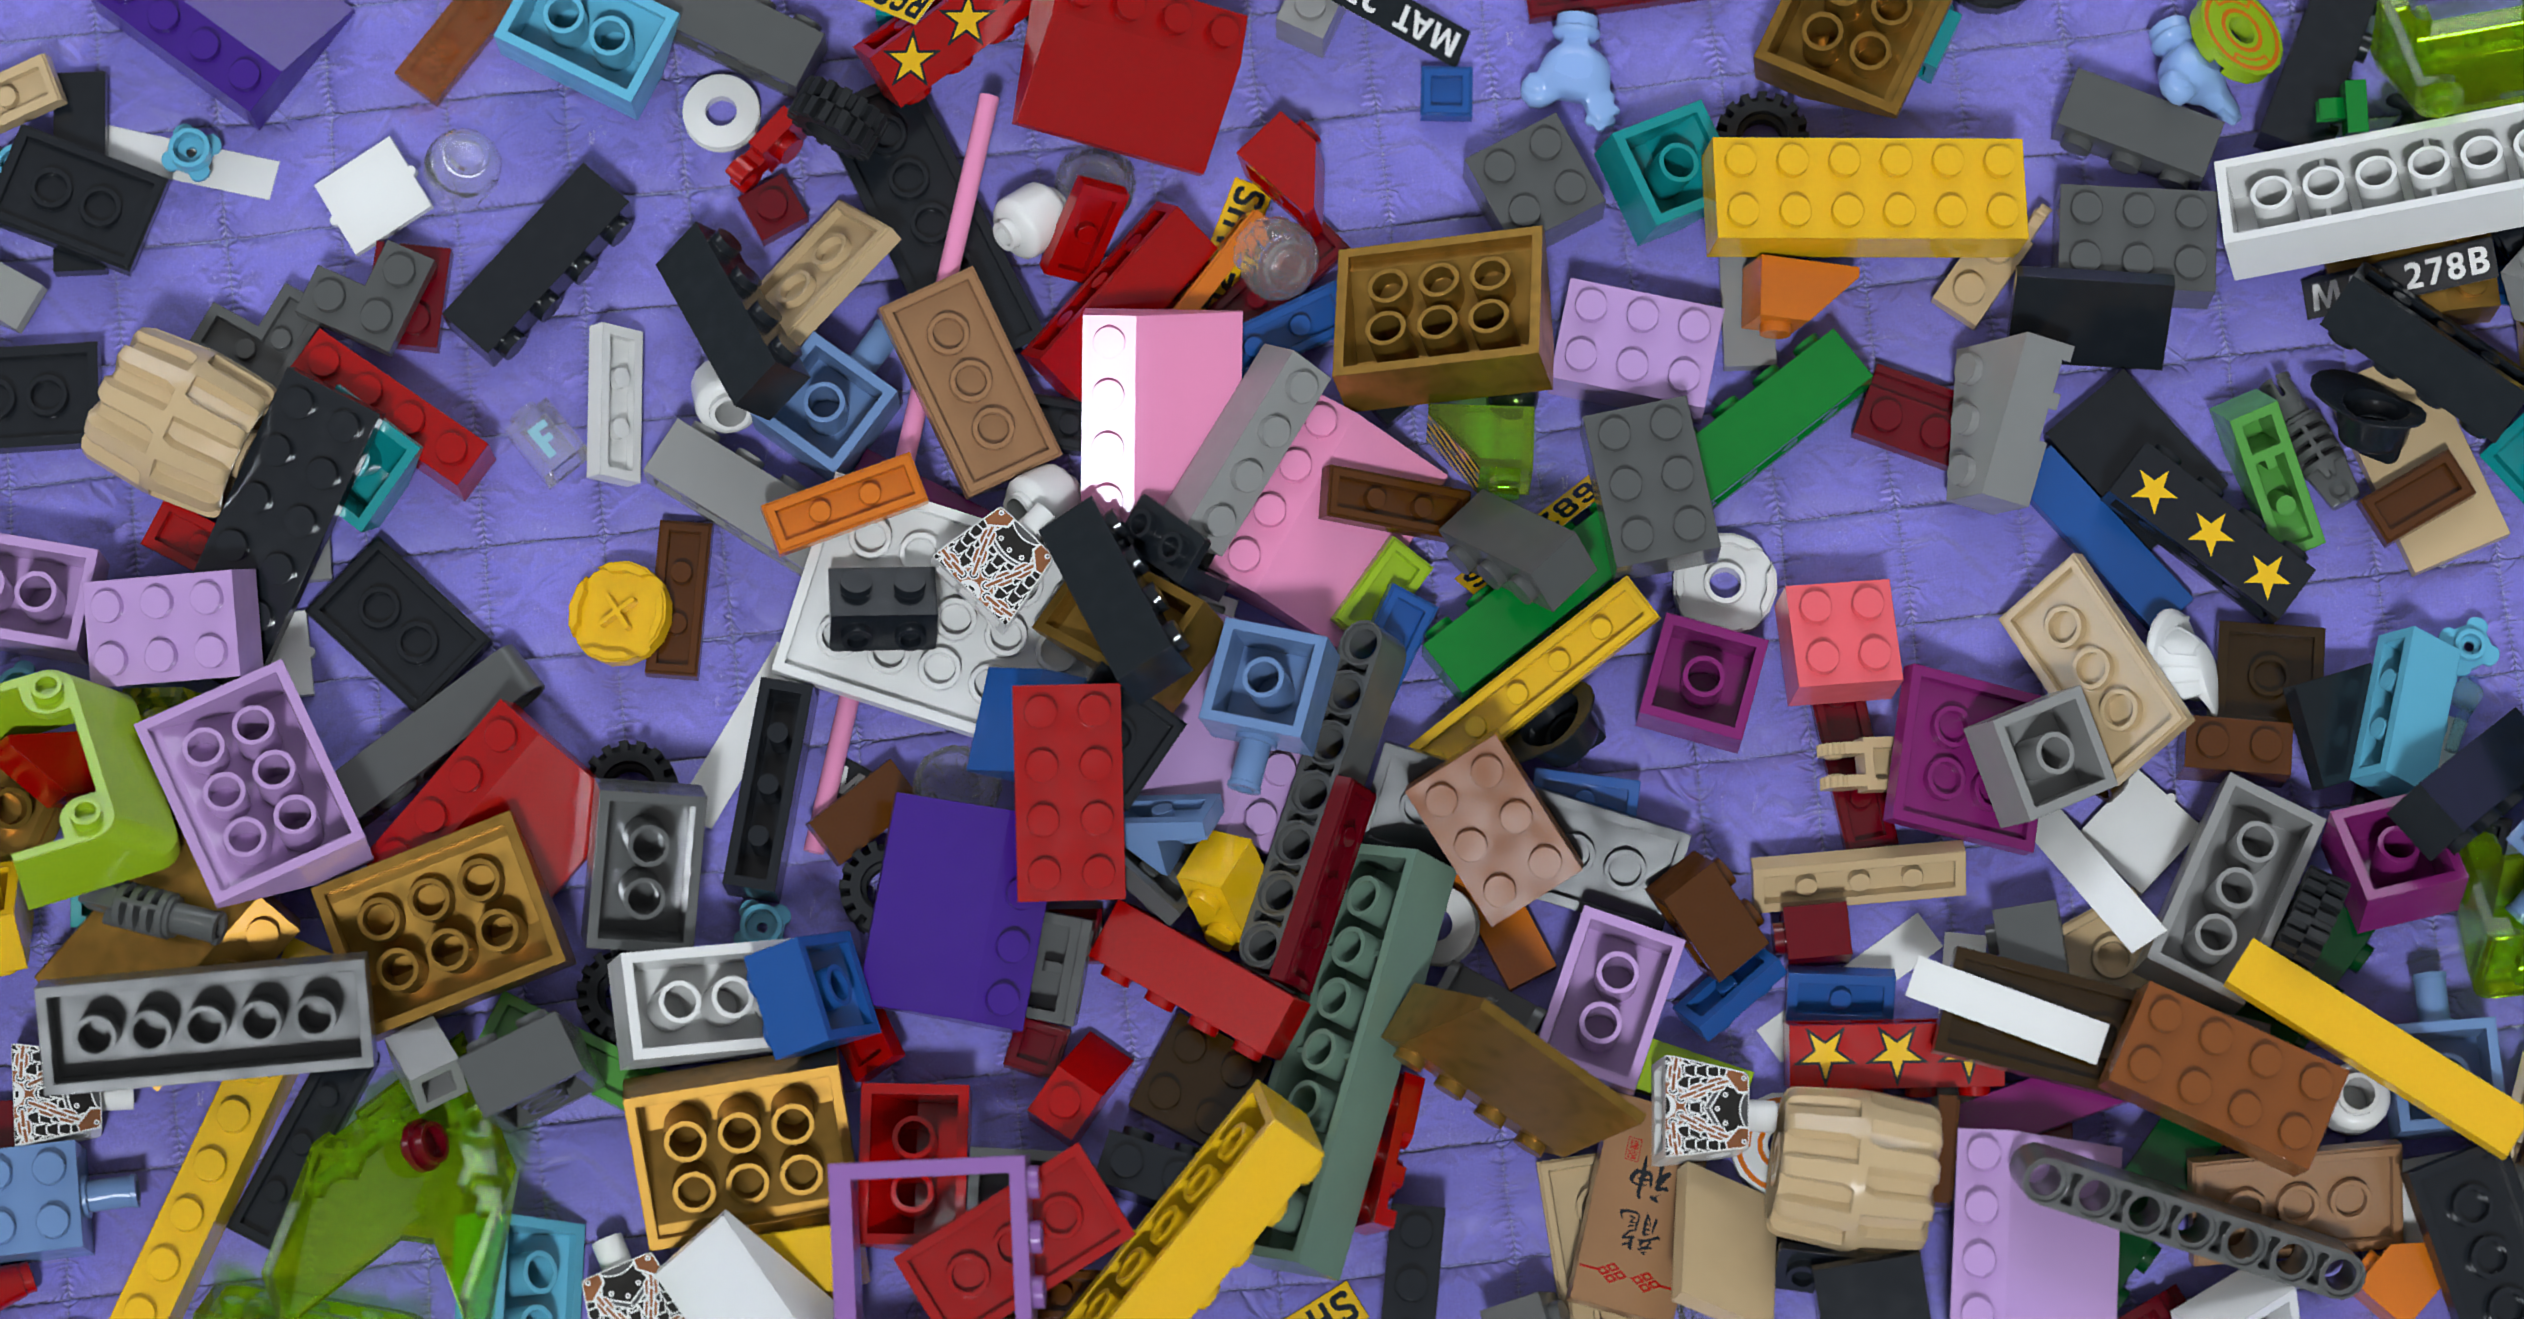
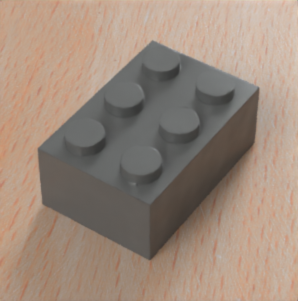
[2052,184,2218,309]
[1580,395,1721,583]
[581,778,707,951]
[456,1009,606,1134]

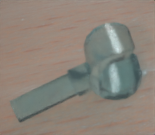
[2445,676,2483,754]

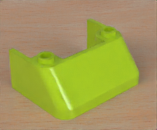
[0,669,181,910]

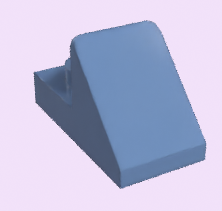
[1124,793,1225,875]

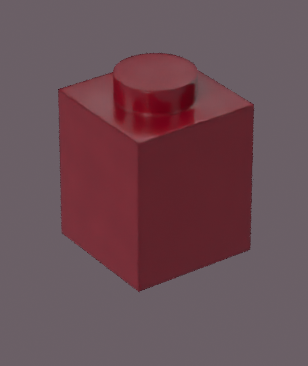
[1771,901,1853,969]

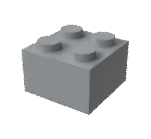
[1963,685,2118,828]

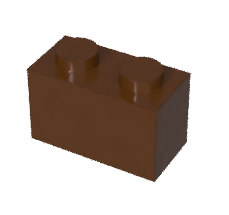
[2175,715,2293,788]
[1644,850,1769,983]

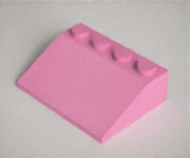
[1081,308,1243,523]
[1208,395,1448,650]

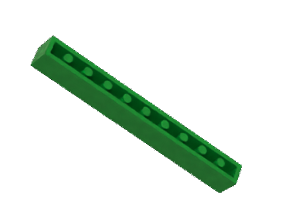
[1422,328,1873,704]

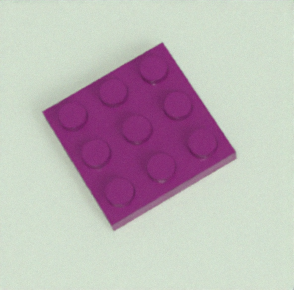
[1883,663,2042,855]

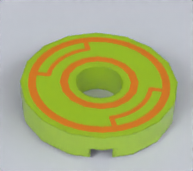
[2189,0,2283,84]

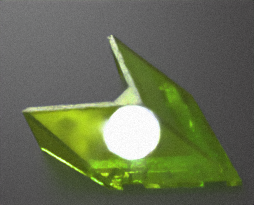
[261,1030,519,1319]

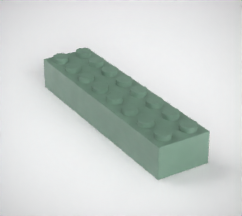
[1247,843,1456,1281]

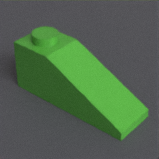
[2209,388,2326,552]

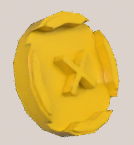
[568,561,673,667]

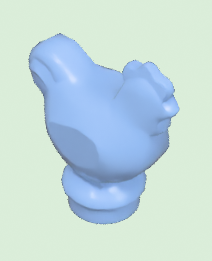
[1520,11,1620,132]
[2149,15,2242,126]

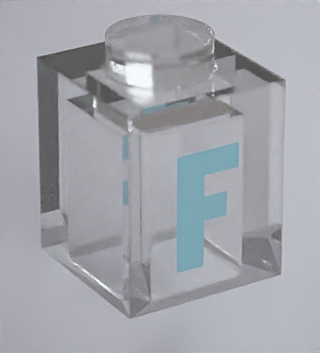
[505,397,587,490]

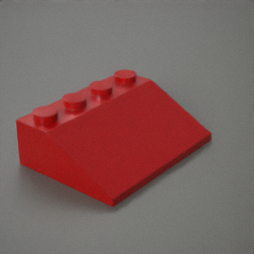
[1012,0,1248,176]
[366,699,598,899]

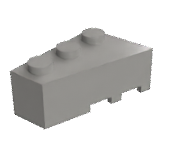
[1946,332,2075,515]

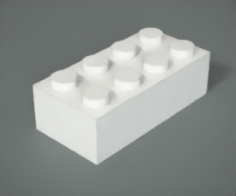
[607,938,792,1070]

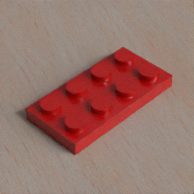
[1012,683,1126,902]
[893,1142,1137,1319]

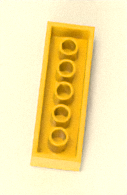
[1701,137,2029,258]
[1062,1079,1325,1319]

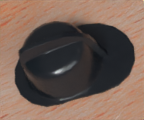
[2310,369,2427,464]
[1505,681,1606,768]

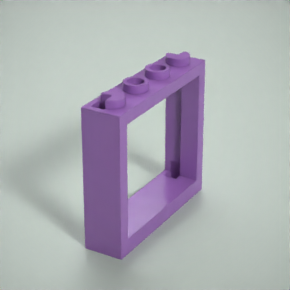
[828,1154,1046,1319]

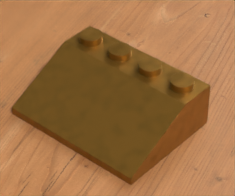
[1753,0,1953,119]
[1332,225,1554,412]
[311,811,577,1041]
[34,817,301,1091]
[1381,983,1647,1158]
[623,1046,858,1252]

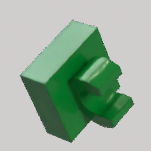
[2315,79,2369,137]

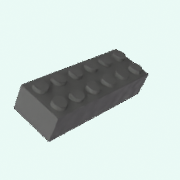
[34,951,378,1097]

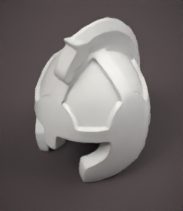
[2145,608,2219,717]

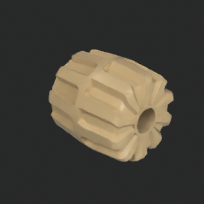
[81,327,277,518]
[1765,1086,1943,1254]

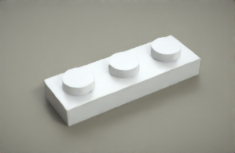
[587,322,643,487]

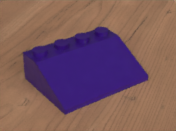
[91,0,355,131]
[862,792,1047,1033]

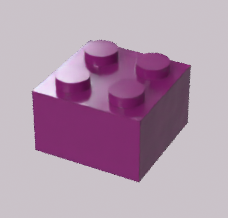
[1635,612,1769,754]
[2320,793,2469,934]

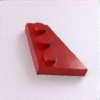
[1354,1072,1426,1235]

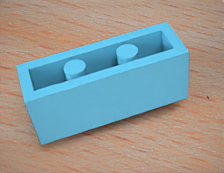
[2349,626,2461,798]

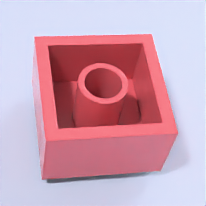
[1774,579,1903,706]

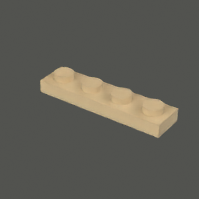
[1751,840,1966,913]

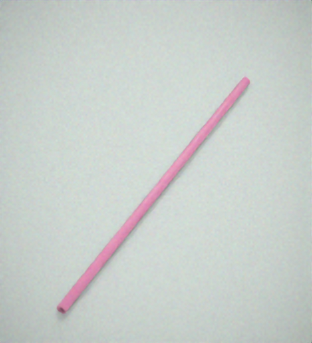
[803,93,1000,855]

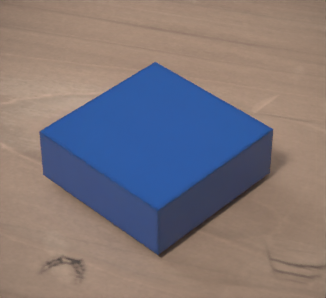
[1420,66,1473,122]

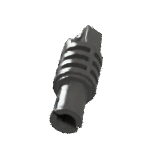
[2259,371,2360,511]
[78,881,228,945]

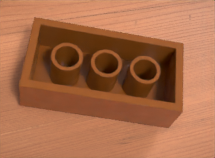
[2096,981,2350,1177]

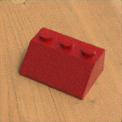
[858,1083,972,1252]

